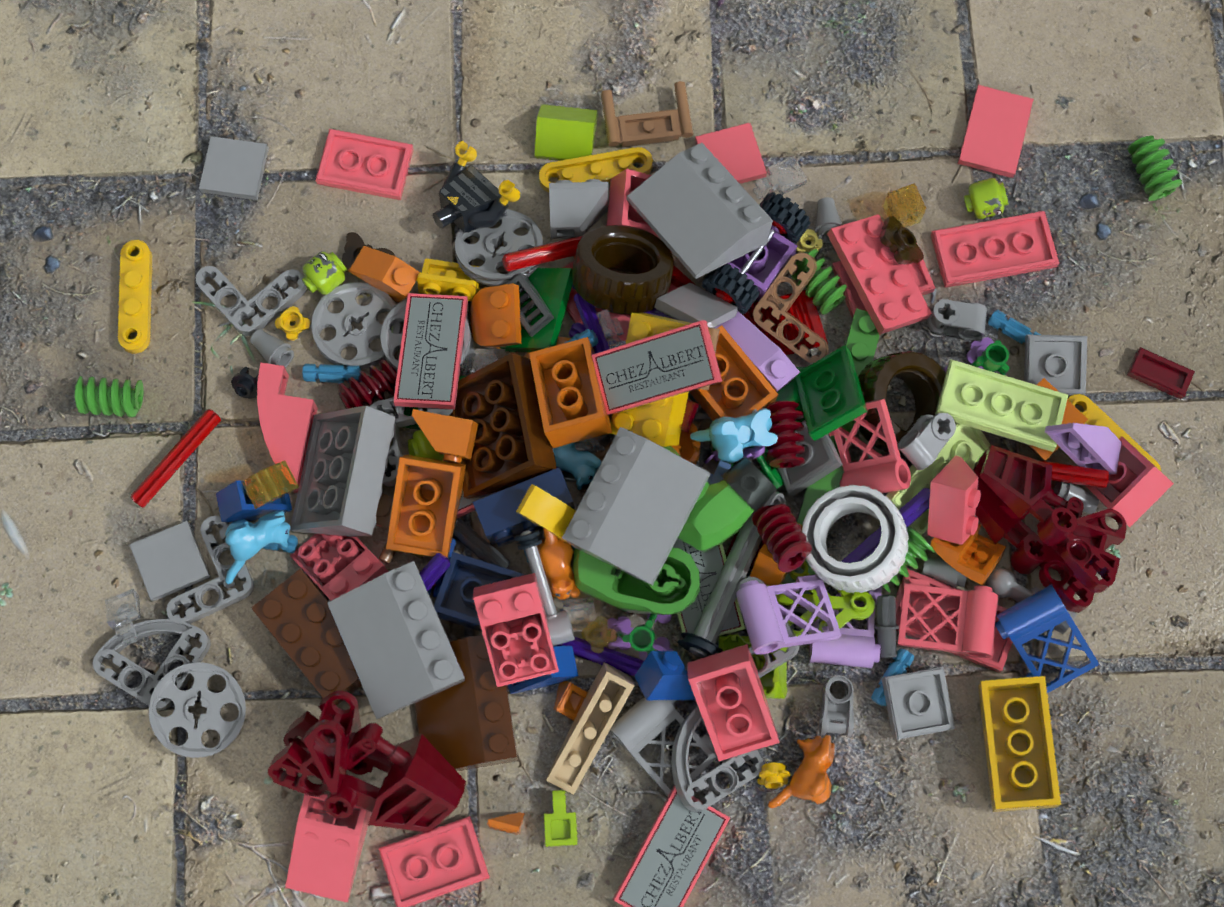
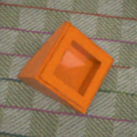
[554,681,588,721]
[487,812,525,835]

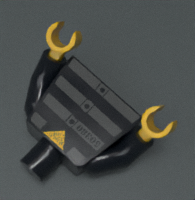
[433,141,520,233]

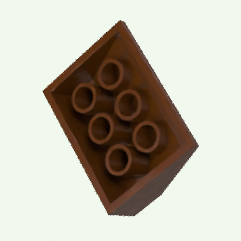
[449,353,557,499]
[415,635,518,771]

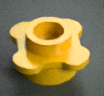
[275,306,311,341]
[757,763,790,789]

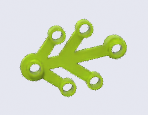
[767,561,875,636]

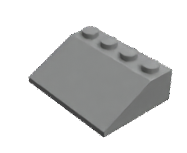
[627,143,773,279]
[290,406,395,537]
[562,427,710,586]
[327,561,465,720]

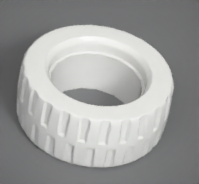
[801,485,909,593]

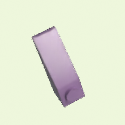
[715,310,800,392]
[1045,423,1122,475]

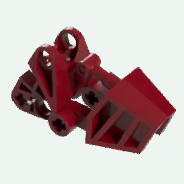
[973,445,1127,613]
[268,690,466,833]

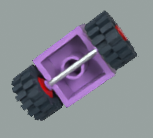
[702,192,810,315]

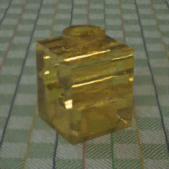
[883,183,926,227]
[242,460,299,509]

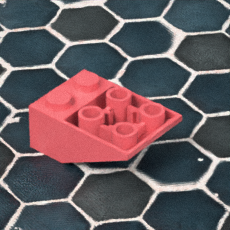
[290,534,389,601]
[473,573,559,687]
[285,794,372,903]

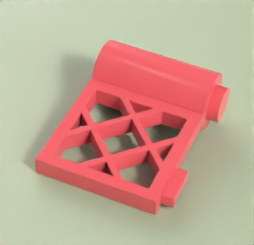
[829,398,911,494]
[898,578,998,658]

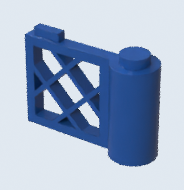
[995,584,1100,693]

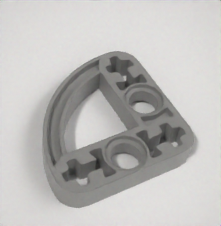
[93,619,211,711]
[671,705,763,812]

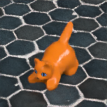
[537,528,581,601]
[768,735,835,808]

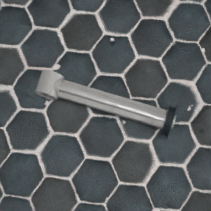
[677,492,786,658]

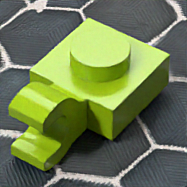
[544,790,578,847]

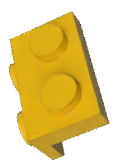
[417,258,481,302]

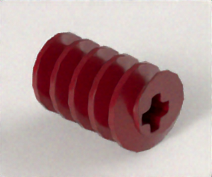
[337,359,397,409]
[765,401,805,469]
[752,504,812,573]

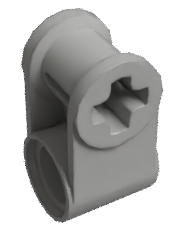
[927,299,987,340]
[898,412,956,470]
[819,675,854,738]

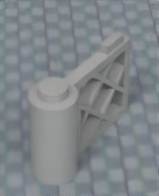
[610,696,718,797]

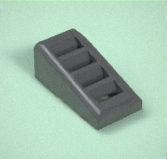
[508,273,554,337]

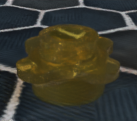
[581,616,618,653]

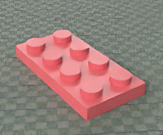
[827,214,932,335]

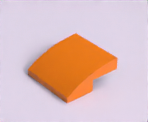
[930,523,1006,585]

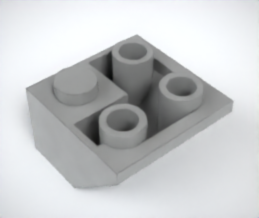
[549,179,608,239]

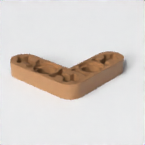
[753,253,829,363]

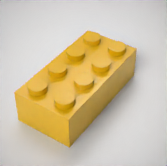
[610,313,692,447]
[978,676,1061,812]

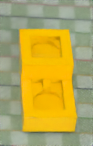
[516,484,576,544]

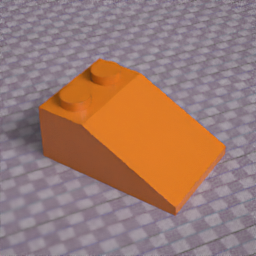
[386,455,466,558]

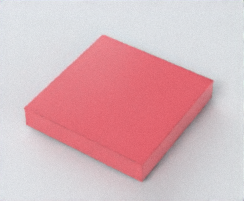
[695,123,767,184]

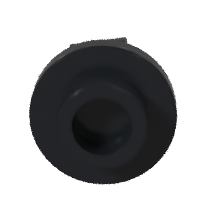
[231,367,259,399]

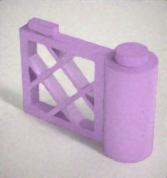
[809,573,882,668]
[736,575,842,655]

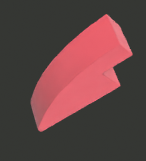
[257,362,318,493]

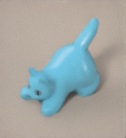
[690,408,778,463]
[553,443,602,490]
[225,510,291,585]

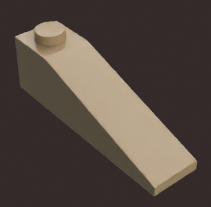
[546,662,635,795]

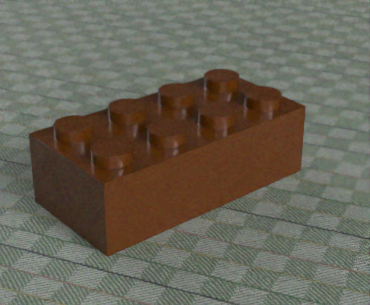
[251,569,362,706]

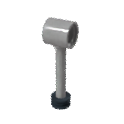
[515,530,575,646]

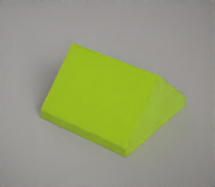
[534,104,598,161]

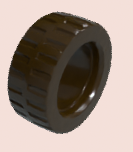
[572,225,674,314]
[855,351,946,454]

